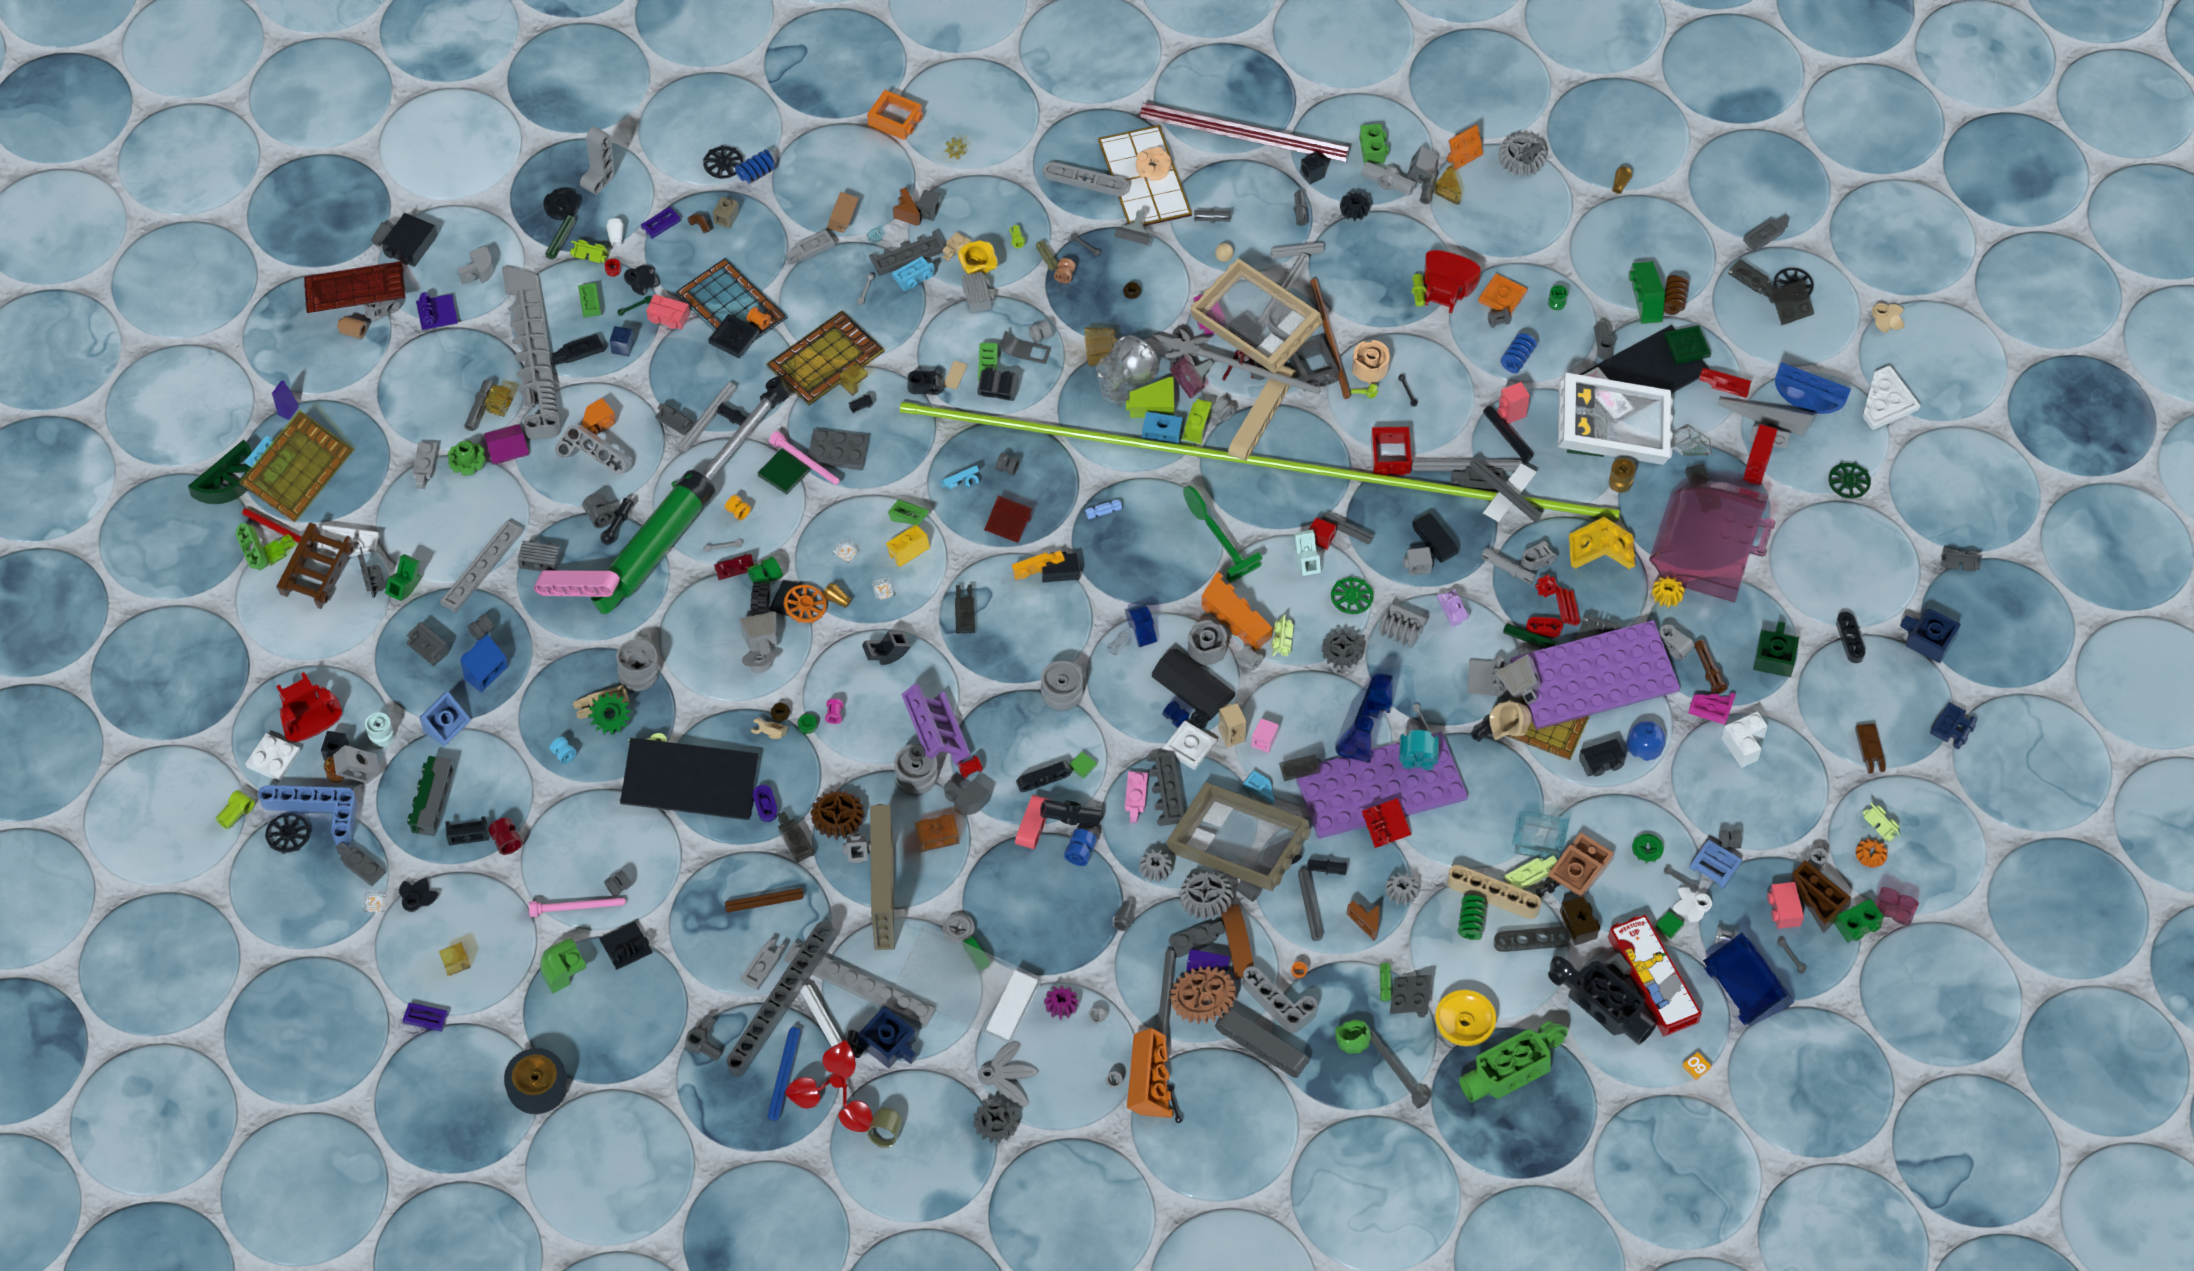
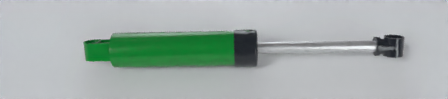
[591,377,790,614]

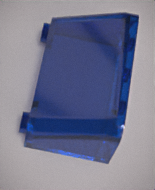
[1335,673,1393,763]
[1703,932,1795,1026]

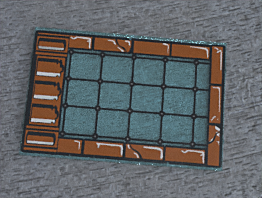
[675,257,788,343]

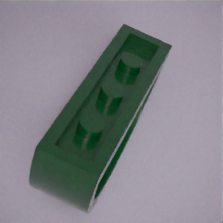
[188,439,253,504]

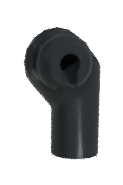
[846,1030,864,1058]

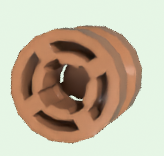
[1054,258,1076,284]

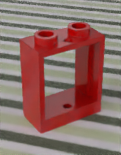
[1743,424,1778,485]
[1371,427,1412,475]

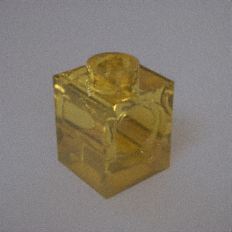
[485,384,513,417]

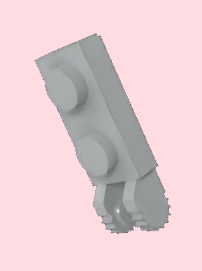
[741,937,787,990]

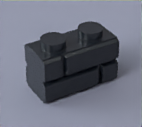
[1579,739,1626,777]

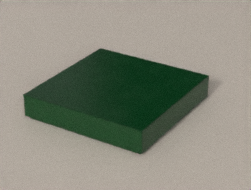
[1664,325,1711,365]
[758,448,811,495]

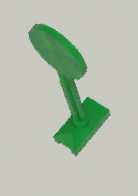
[1183,485,1263,584]

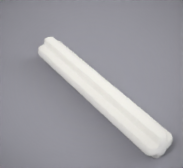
[800,985,842,1047]

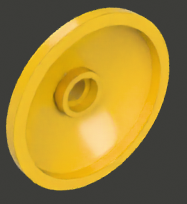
[1435,990,1496,1046]

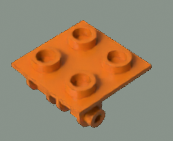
[1447,124,1483,170]

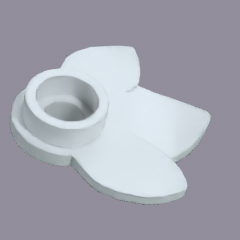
[1673,887,1712,923]

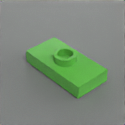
[578,283,601,318]

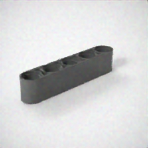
[1215,1009,1309,1078]

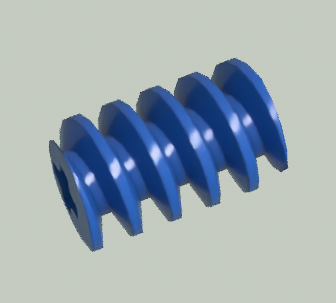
[735,149,775,184]
[1500,333,1537,373]

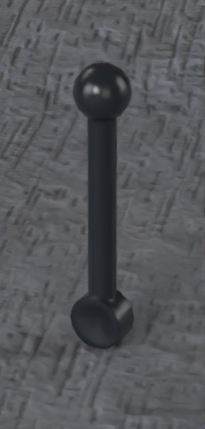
[1398,374,1418,407]
[1167,1085,1183,1123]

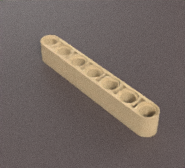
[1228,366,1296,461]

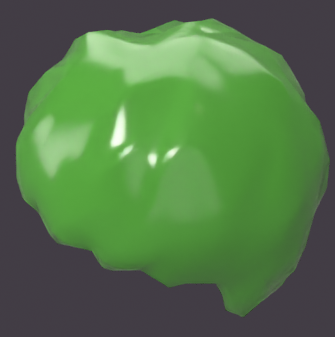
[1335,1020,1371,1054]

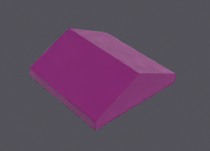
[484,424,529,464]

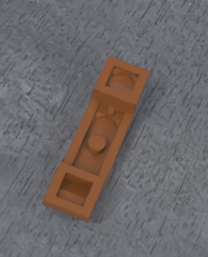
[1221,904,1254,979]

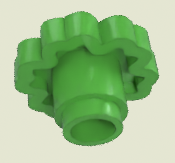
[447,440,486,476]

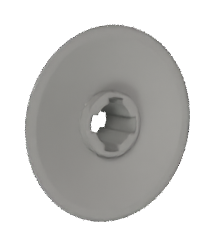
[742,651,776,673]

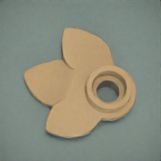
[1871,303,1905,333]

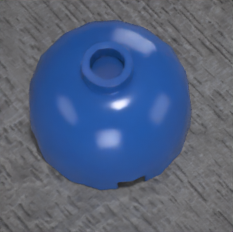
[1626,721,1666,761]

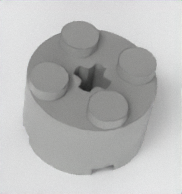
[1188,620,1227,666]

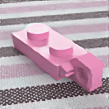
[1125,771,1148,823]

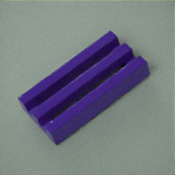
[641,206,681,239]
[403,1002,448,1032]

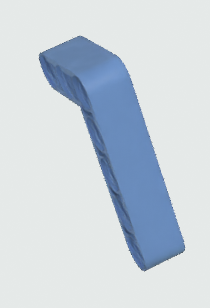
[258,785,357,846]

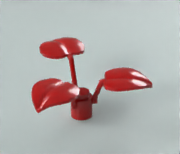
[786,1040,873,1132]

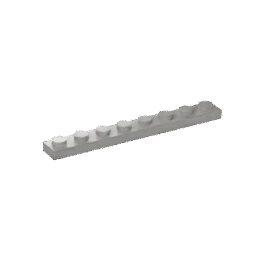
[784,942,935,1028]

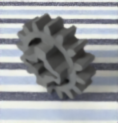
[1321,629,1363,669]
[973,1099,1018,1143]

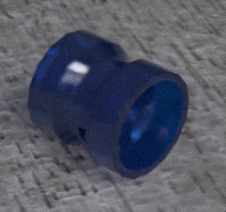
[1162,701,1189,728]

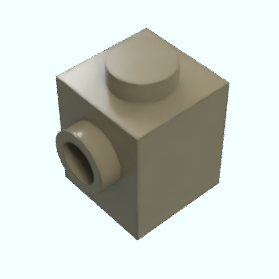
[713,197,739,229]

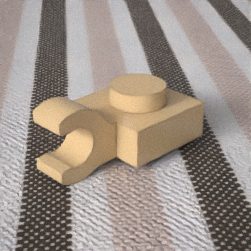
[942,232,971,261]
[751,718,788,739]

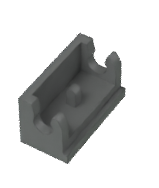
[1407,146,1438,184]
[407,622,449,667]

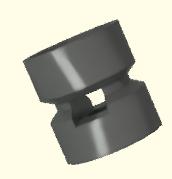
[582,492,616,528]

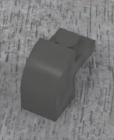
[944,780,990,815]

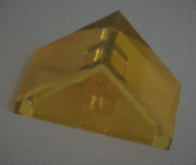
[1435,166,1461,205]

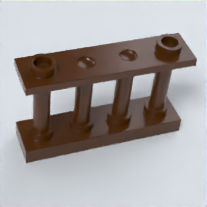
[276,522,354,609]

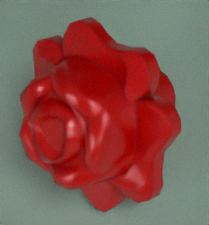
[1535,574,1558,598]

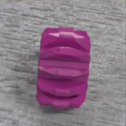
[1044,985,1079,1020]

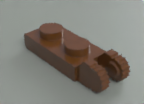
[1855,723,1886,773]

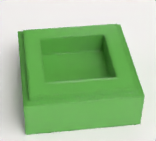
[1069,752,1097,779]

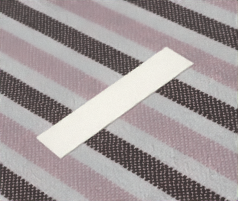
[1483,464,1537,522]

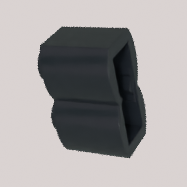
[977,368,1018,401]

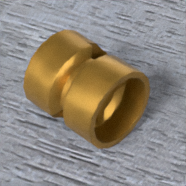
[1608,458,1636,493]

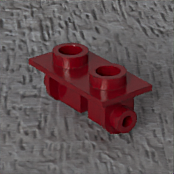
[714,553,754,581]

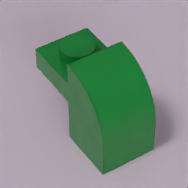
[385,554,421,601]

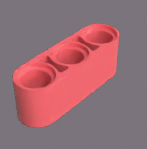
[1015,795,1050,850]

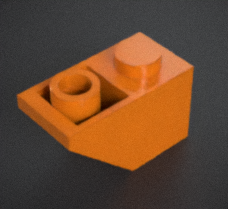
[582,398,616,435]

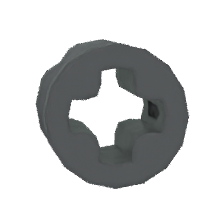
[1488,308,1510,328]

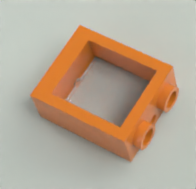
[867,89,923,140]

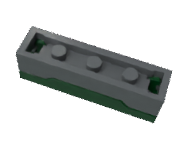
[407,756,454,836]

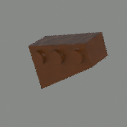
[1791,860,1851,933]

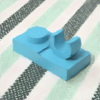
[939,465,979,489]

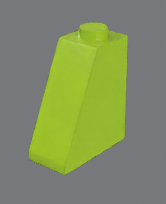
[1126,377,1174,418]

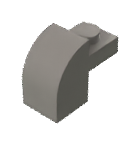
[458,246,493,285]

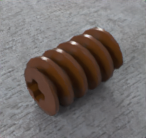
[1664,275,1689,315]

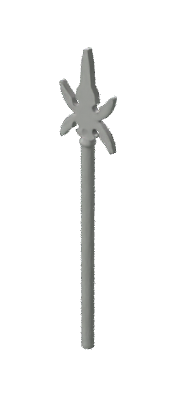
[1152,329,1321,395]

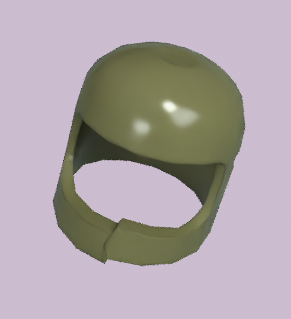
[867,1107,902,1148]

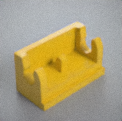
[885,525,930,567]

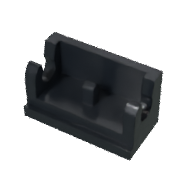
[445,816,488,846]

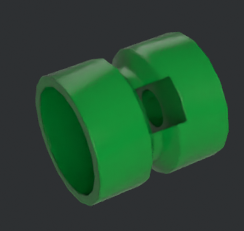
[747,556,783,583]

